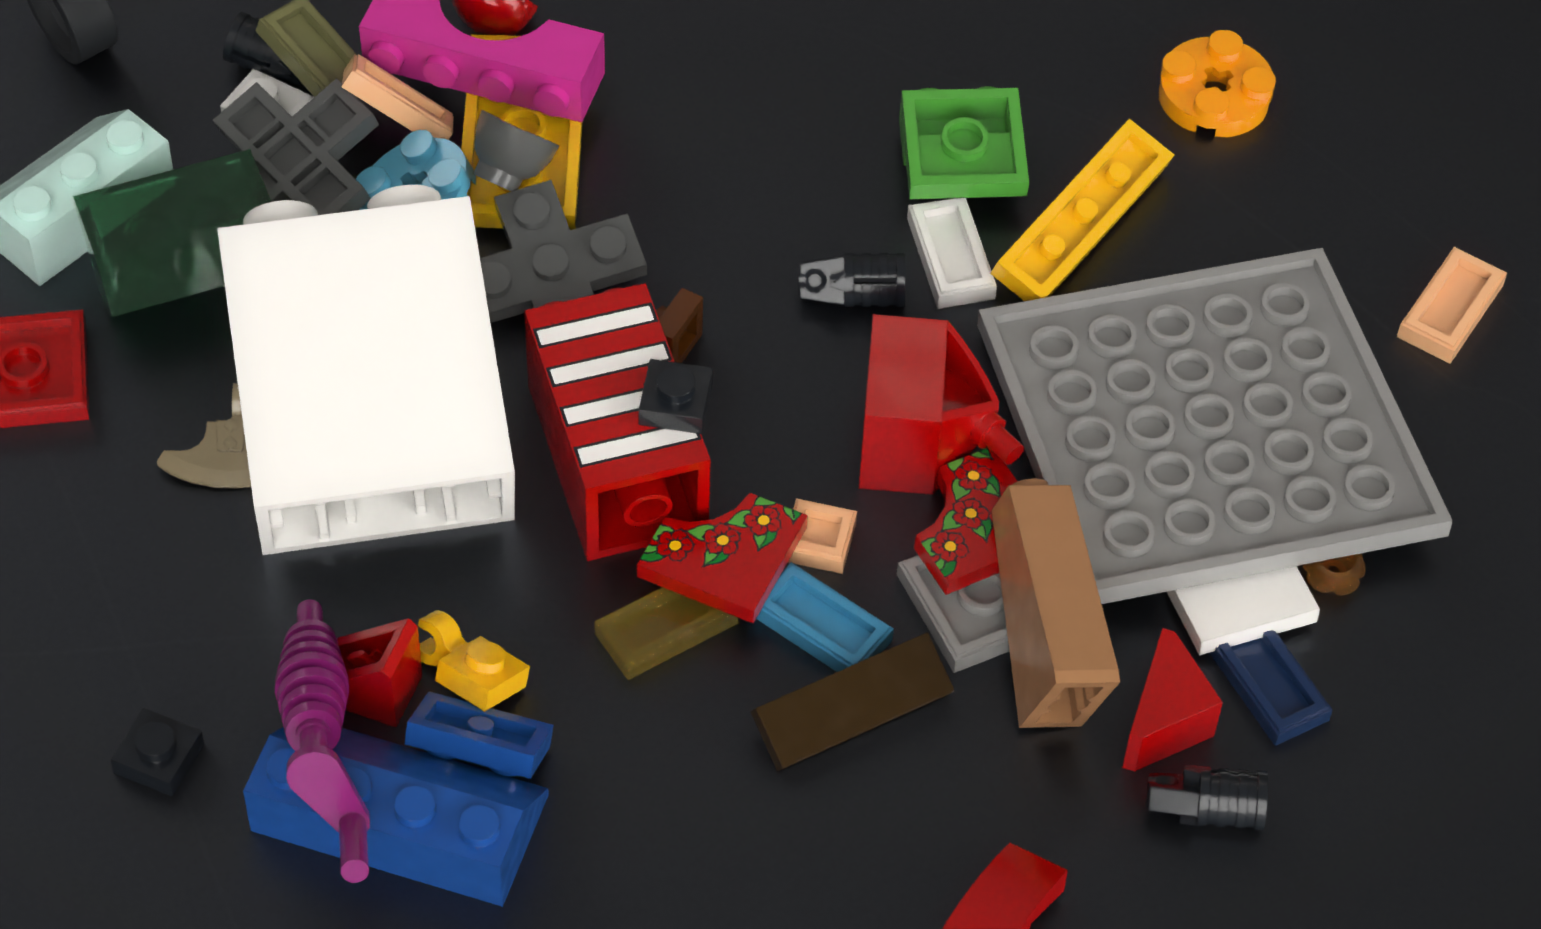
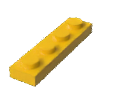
[990,118,1174,301]

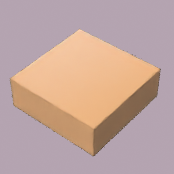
[788,498,857,574]

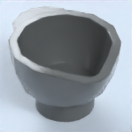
[473,110,559,192]

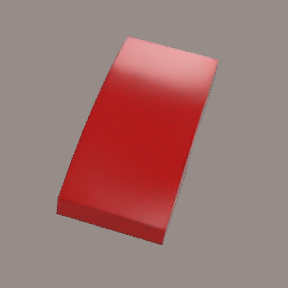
[942,843,1068,929]

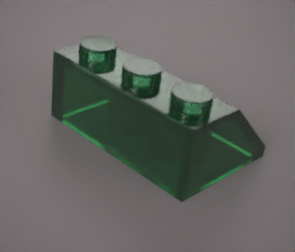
[72,149,272,317]

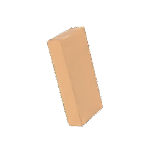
[341,54,454,140]
[1397,247,1507,364]

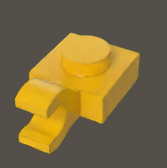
[418,610,530,712]

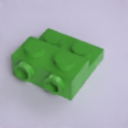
[899,86,1029,199]

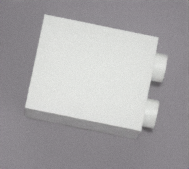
[217,184,515,555]

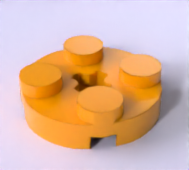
[1159,30,1276,137]

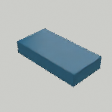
[756,562,894,672]

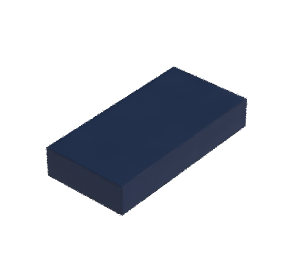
[1210,630,1333,746]

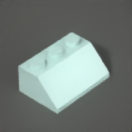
[0,109,176,286]

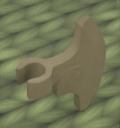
[157,383,251,488]

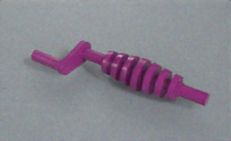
[275,599,370,883]

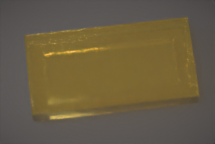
[595,587,738,680]

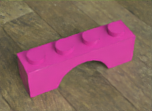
[359,0,605,122]

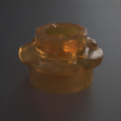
[1303,553,1366,596]

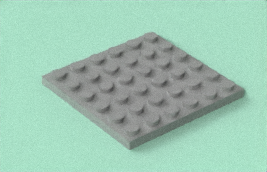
[977,248,1453,604]

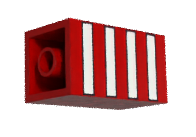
[525,283,711,561]

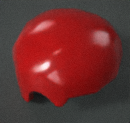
[452,0,538,36]

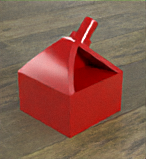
[859,314,1024,495]

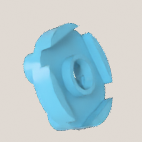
[356,130,476,210]

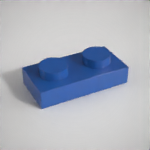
[404,691,554,779]

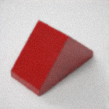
[337,618,423,727]
[1122,628,1223,771]

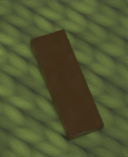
[750,632,955,772]

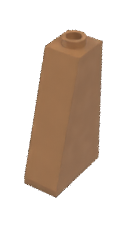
[992,478,1120,728]

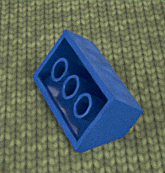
[243,727,549,907]

